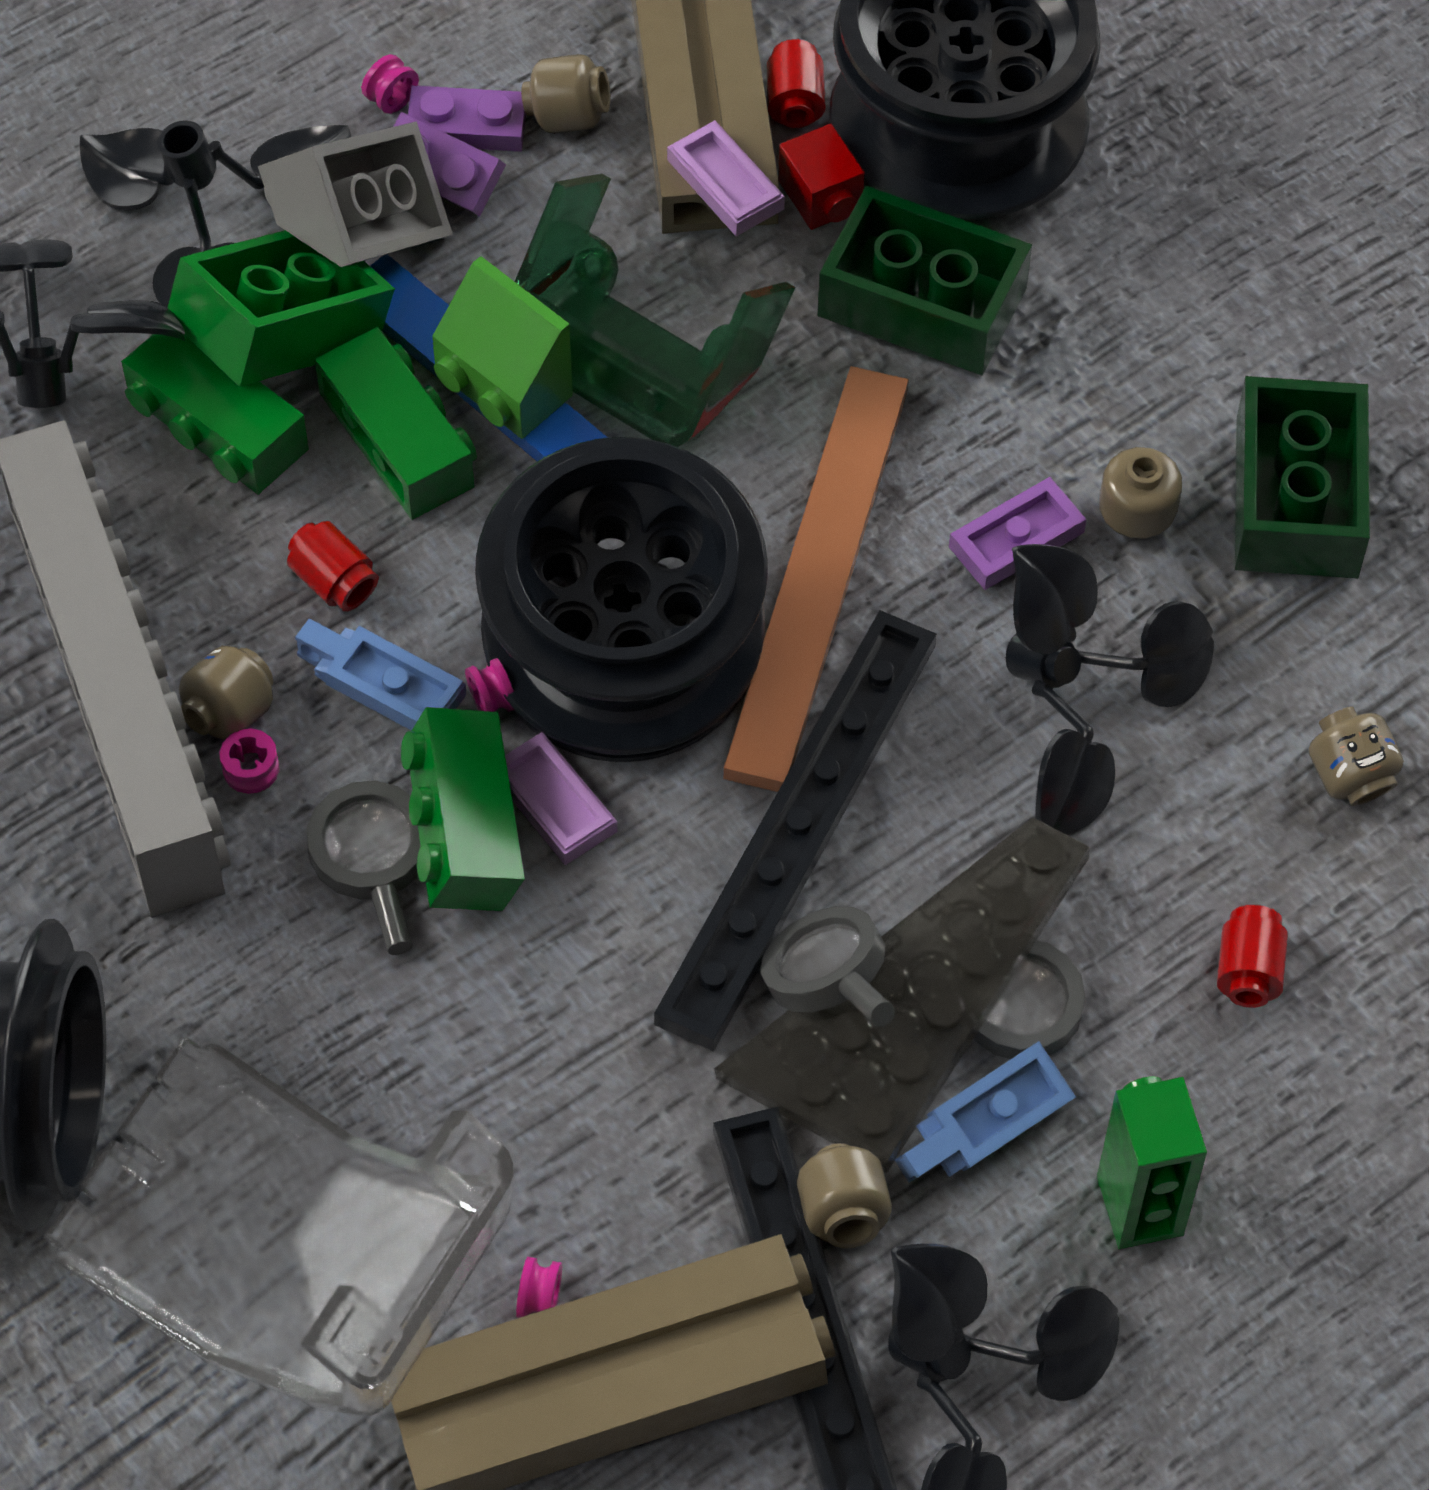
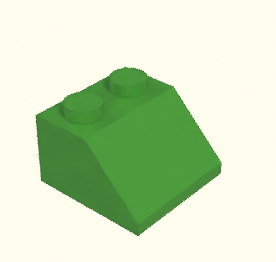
[432,256,573,439]

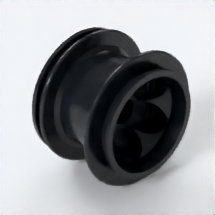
[829,0,1100,220]
[475,437,768,762]
[0,919,106,1231]

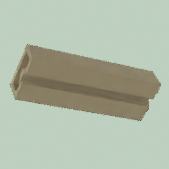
[631,0,779,234]
[380,1234,835,1490]

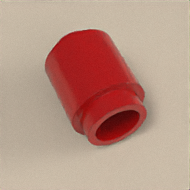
[766,39,826,128]
[287,521,379,612]
[1217,905,1288,1008]

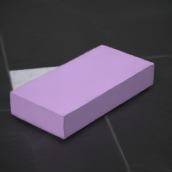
[667,120,785,237]
[505,732,617,865]

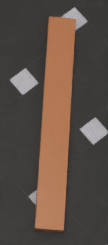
[723,366,909,792]

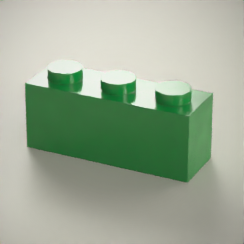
[315,327,477,520]
[121,334,309,495]
[401,707,525,911]
[1097,1076,1207,1250]

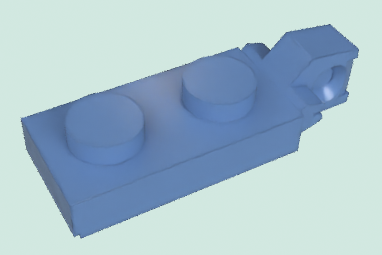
[295,618,466,730]
[894,1041,1076,1183]

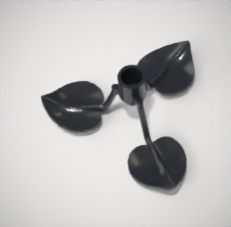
[80,120,351,308]
[0,239,185,408]
[1005,544,1214,842]
[888,1244,1119,1490]

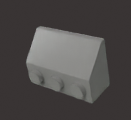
[258,121,453,267]

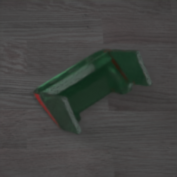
[515,173,796,447]

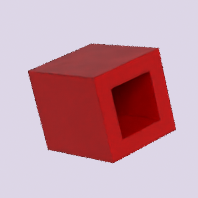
[778,123,864,230]

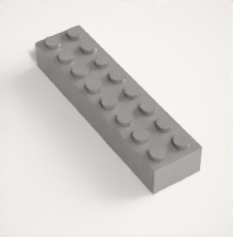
[0,420,231,917]

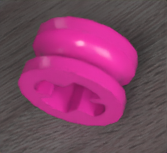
[361,54,419,114]
[465,658,514,712]
[219,728,280,794]
[516,1257,563,1318]

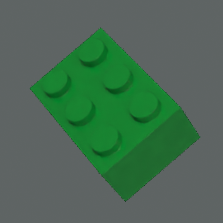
[168,230,395,387]

